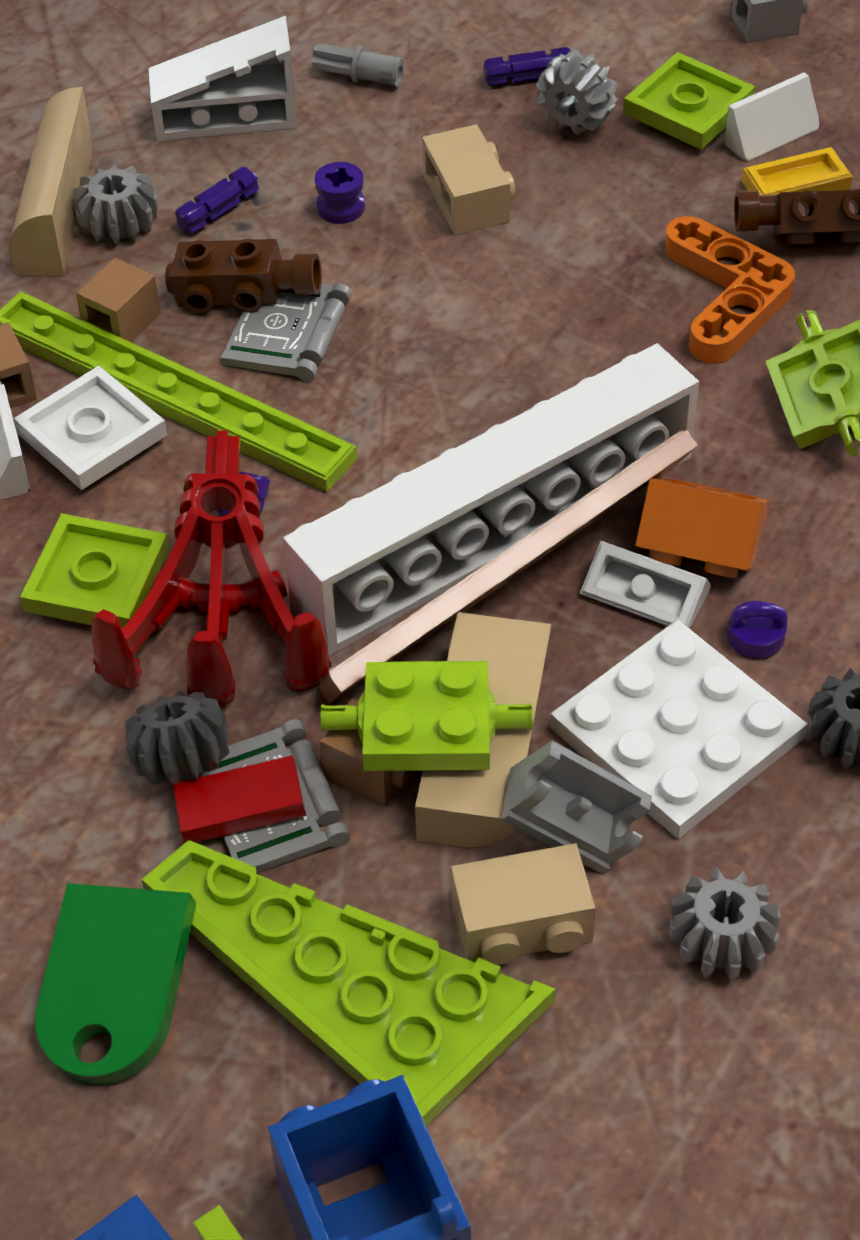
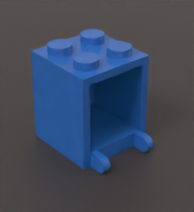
[268,1075,471,1240]

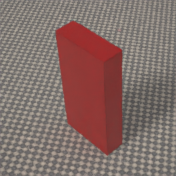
[173,755,307,843]

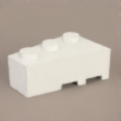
[148,16,297,141]

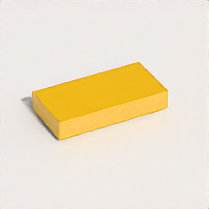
[741,147,853,195]

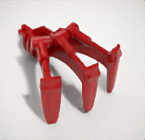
[92,430,332,706]

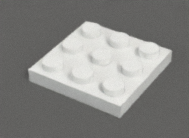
[550,619,808,839]

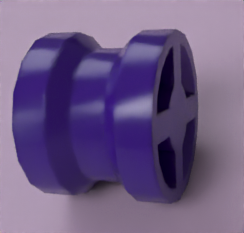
[315,162,365,224]

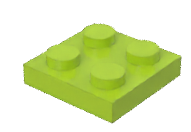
[623,52,756,150]
[20,513,170,629]

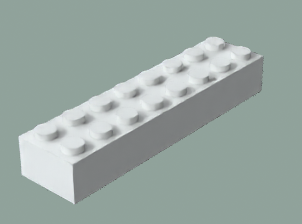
[283,343,699,656]

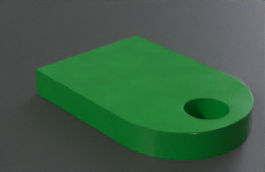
[35,883,196,1085]

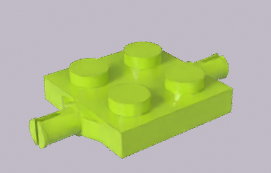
[765,310,860,456]
[321,661,533,771]

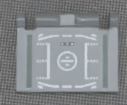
[221,283,352,381]
[199,719,350,873]

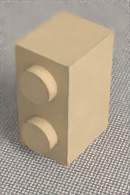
[422,124,516,235]
[451,843,596,965]

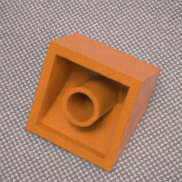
[635,476,771,578]

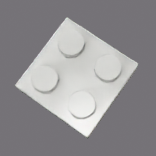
[13,366,167,490]

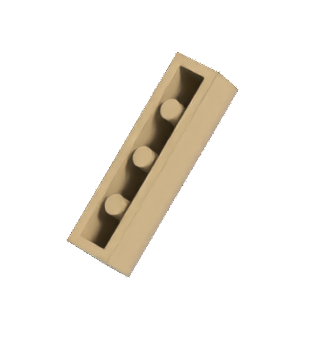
[9,87,94,276]
[415,612,551,848]

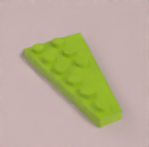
[141,840,556,1126]

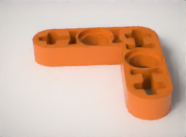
[664,216,795,364]

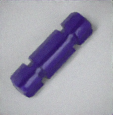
[483,47,571,86]
[175,167,259,234]

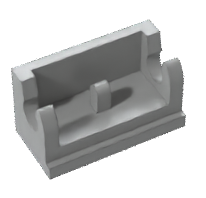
[501,740,652,874]

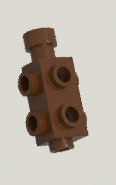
[734,189,860,246]
[165,239,322,313]

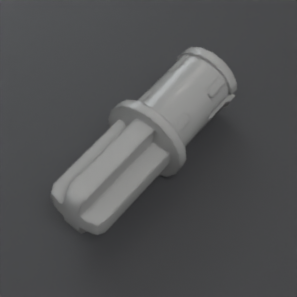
[312,44,405,88]

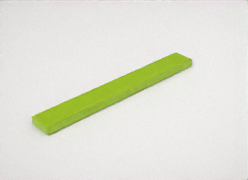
[0,291,357,493]

